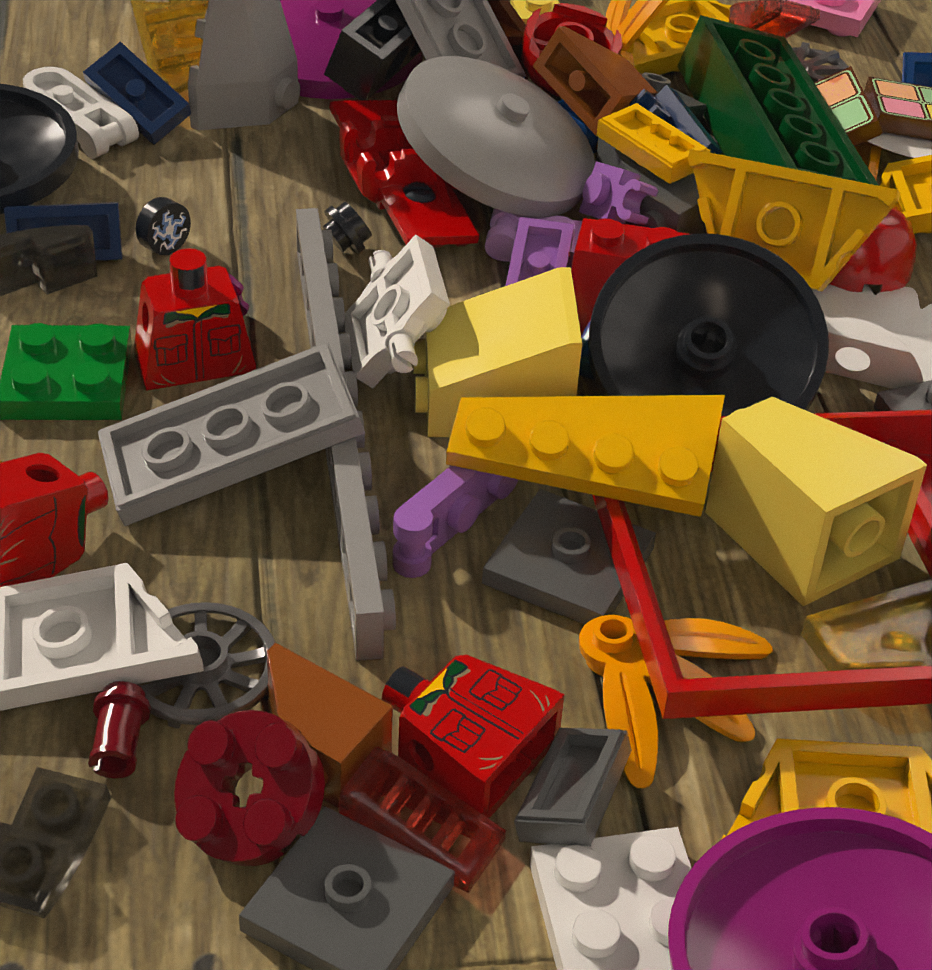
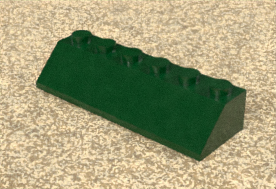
[677,15,879,186]

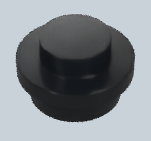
[323,202,372,254]

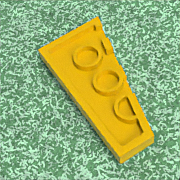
[446,395,725,517]

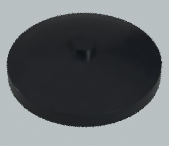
[0,84,79,214]
[588,233,829,416]

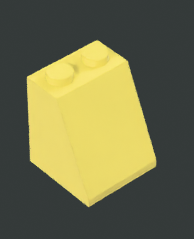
[413,267,582,437]
[705,397,927,607]

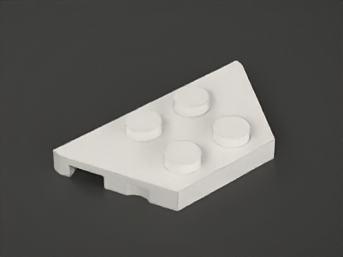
[0,563,204,711]

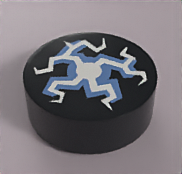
[135,197,191,255]

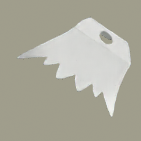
[812,284,932,389]

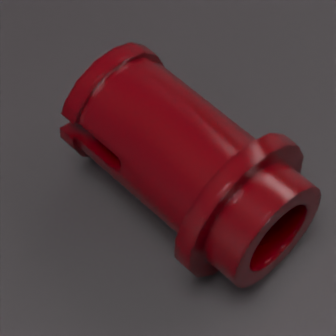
[88,681,151,779]

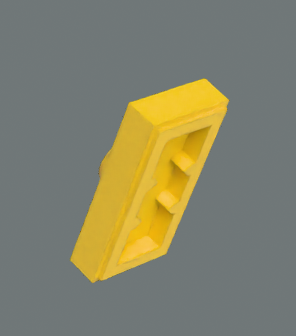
[596,103,710,184]

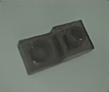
[0,767,112,918]

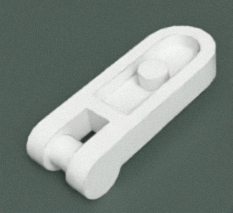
[23,67,139,159]

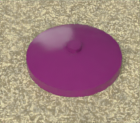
[280,0,424,99]
[668,807,932,970]

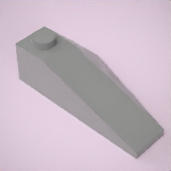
[188,0,300,130]

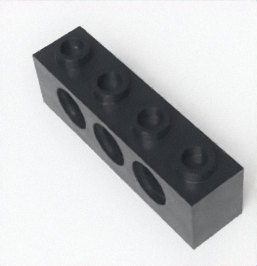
[324,0,421,100]

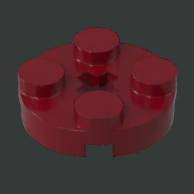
[174,710,325,866]

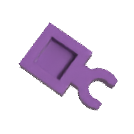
[579,161,658,226]

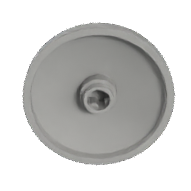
[397,56,595,217]

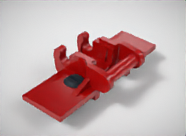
[329,100,479,248]

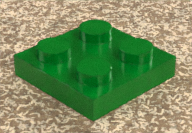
[0,323,132,420]

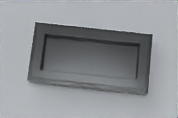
[514,728,632,846]

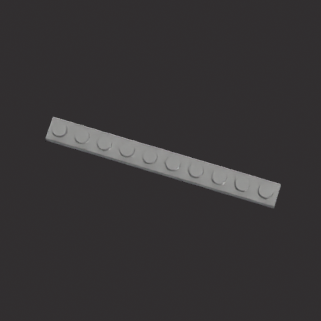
[296,208,396,661]

